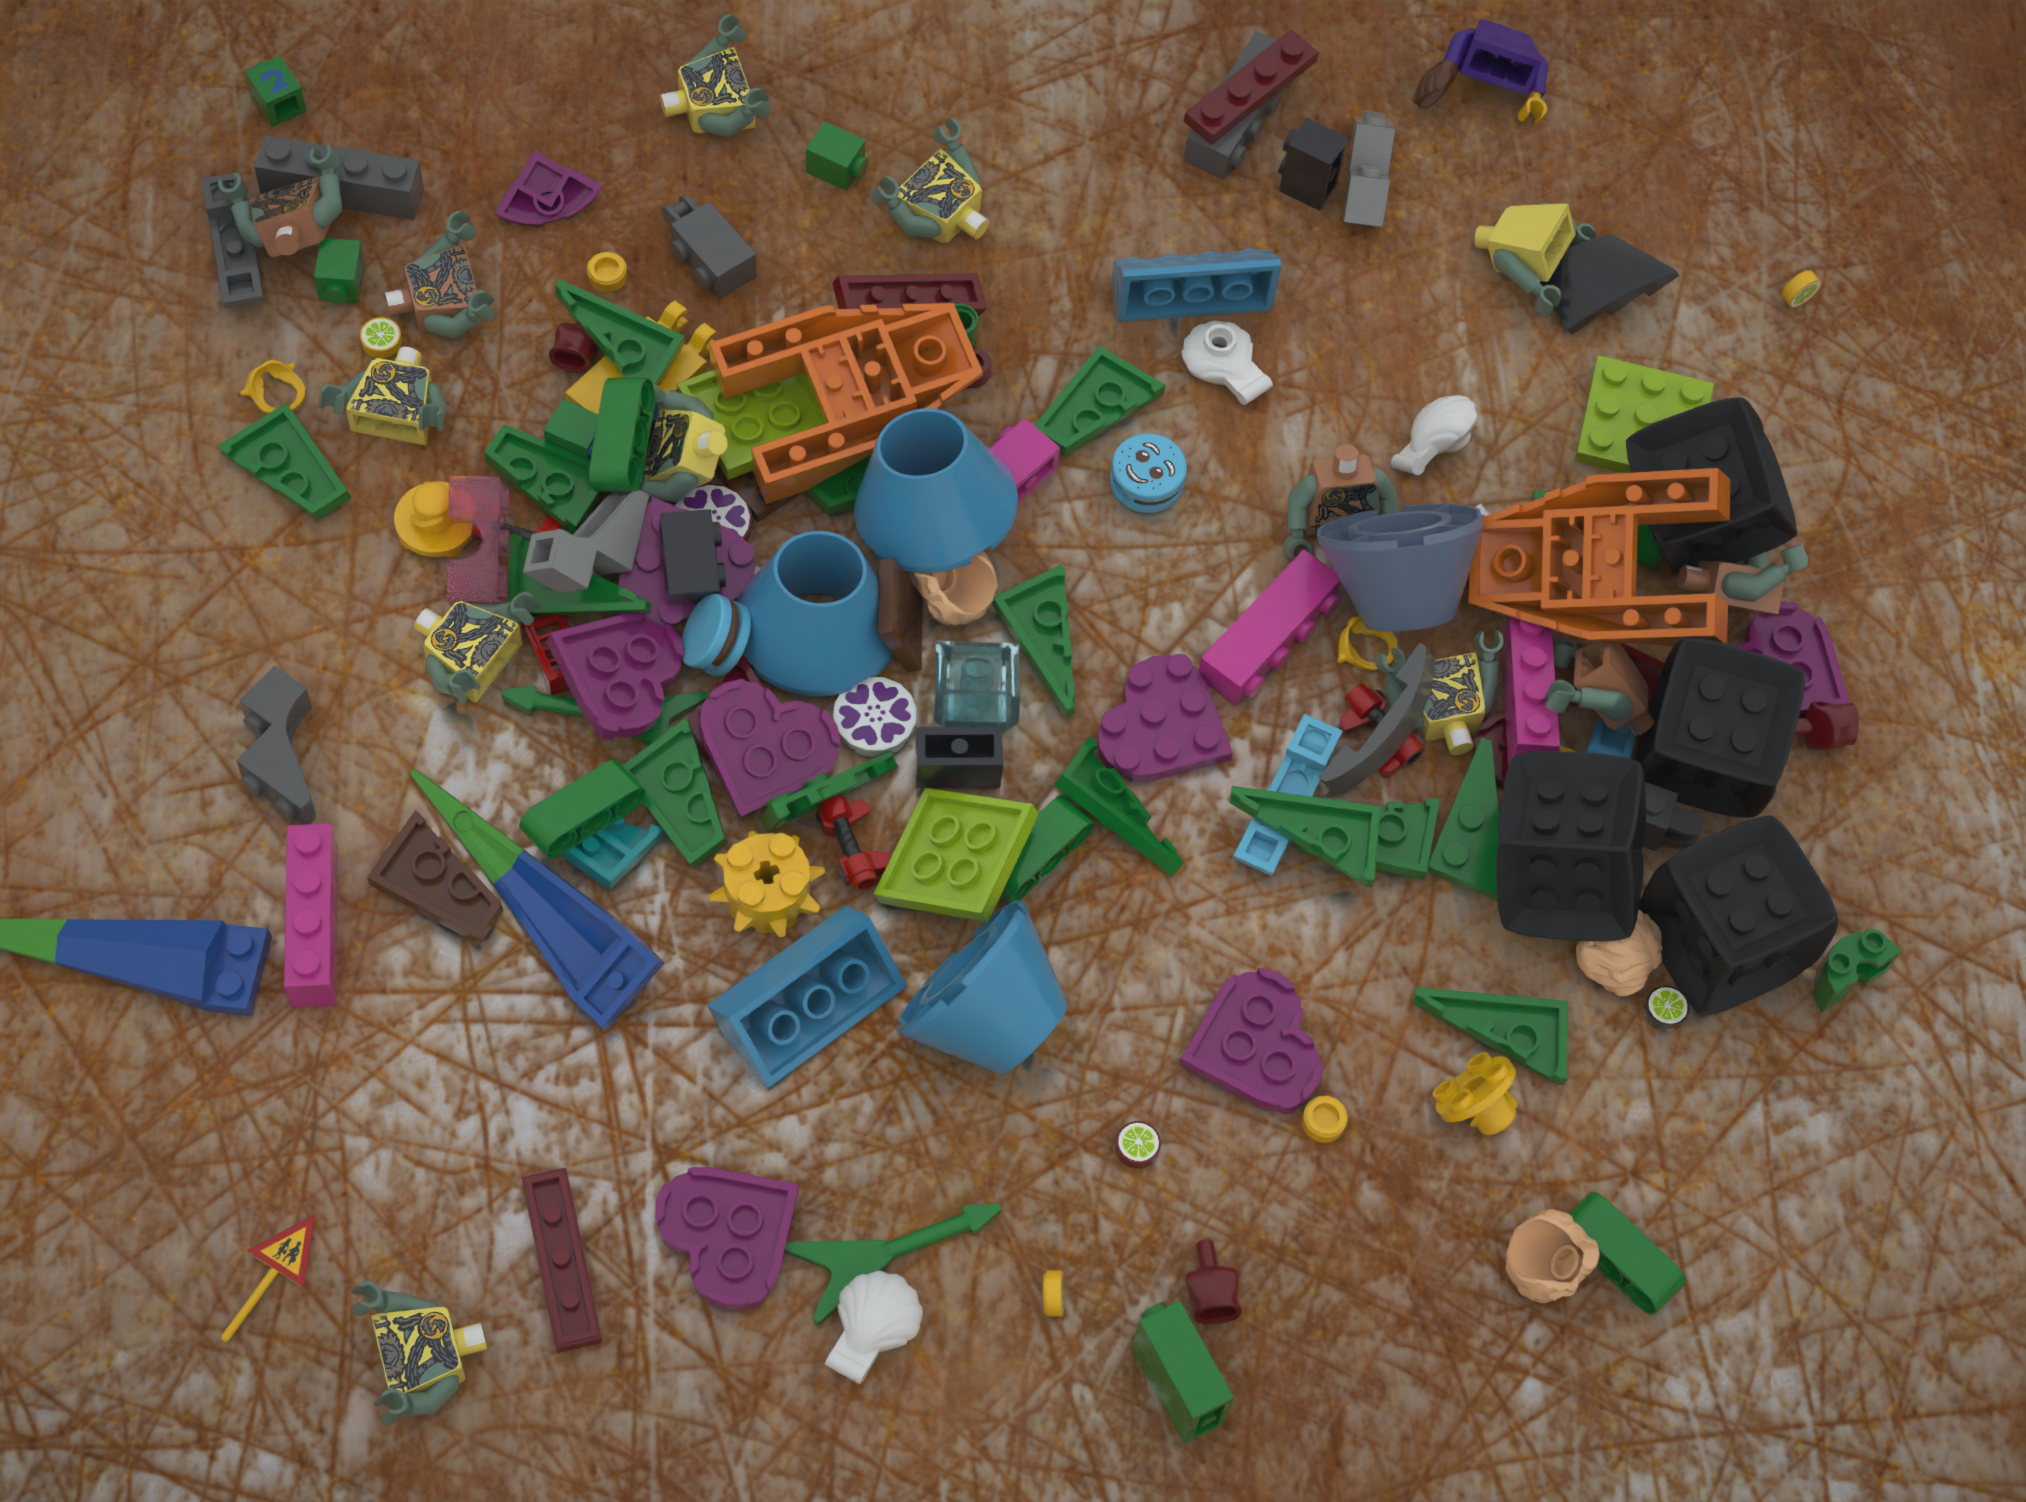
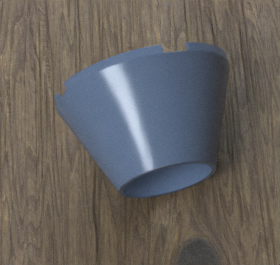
[1317,504,1485,632]

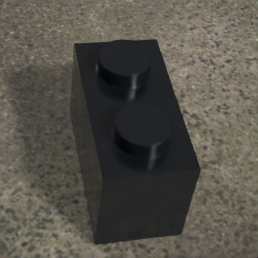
[1278,117,1348,211]
[658,509,726,605]
[915,727,1003,788]

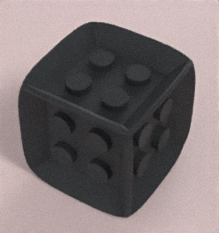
[1626,397,1798,574]
[1635,638,1805,818]
[1496,751,1646,941]
[1639,815,1838,1016]

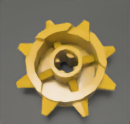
[708,831,825,937]

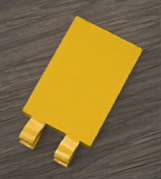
[565,300,717,414]

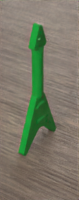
[501,686,707,746]
[785,1204,1001,1325]

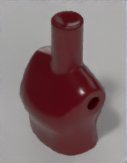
[549,322,599,373]
[1794,701,1859,750]
[1186,1239,1242,1325]

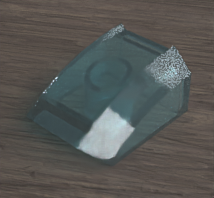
[934,641,1020,734]

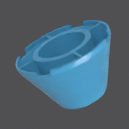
[854,408,1018,573]
[737,531,894,696]
[895,900,1068,1074]

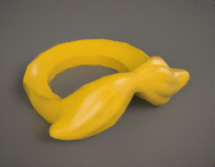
[240,359,306,415]
[1337,616,1398,672]

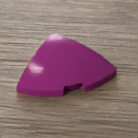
[495,150,603,226]

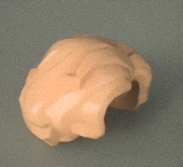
[915,551,999,626]
[1576,910,1662,997]
[1505,1209,1600,1303]

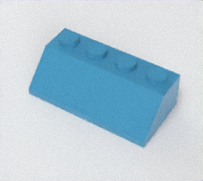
[1111,249,1282,322]
[707,905,907,1088]

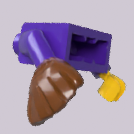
[1412,19,1548,126]

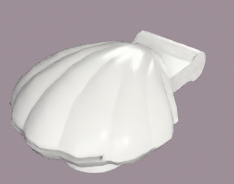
[1182,320,1273,405]
[1391,395,1477,475]
[825,1270,923,1384]

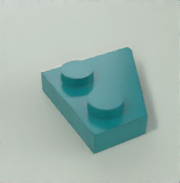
[561,818,663,891]

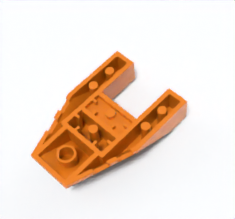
[709,303,983,504]
[1468,468,1731,646]

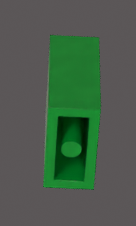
[1131,1300,1234,1444]

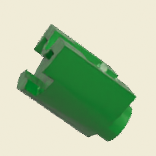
[1814,929,1902,1013]

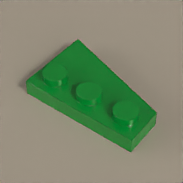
[217,403,352,520]
[1299,798,1440,880]

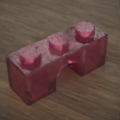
[446,476,511,606]

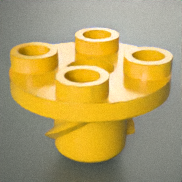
[394,481,477,558]
[1432,1052,1518,1135]

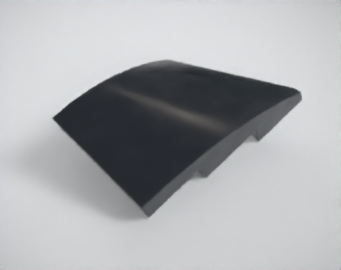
[1540,234,1680,334]

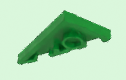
[554,279,685,386]
[507,534,651,616]
[992,564,1075,718]
[1054,736,1183,876]
[1427,738,1499,901]
[759,751,898,833]
[1229,786,1381,888]
[1413,987,1568,1085]

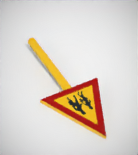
[221,1215,315,1342]

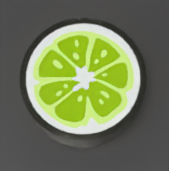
[1643,985,1690,1031]

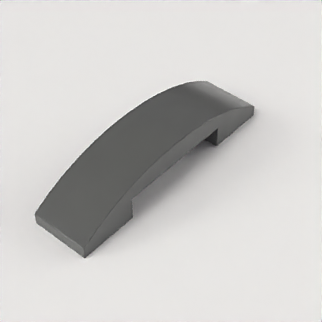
[201,172,264,308]
[1319,643,1435,795]

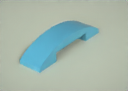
[1233,714,1343,876]

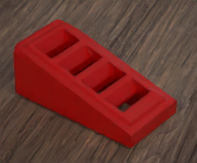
[522,615,570,695]

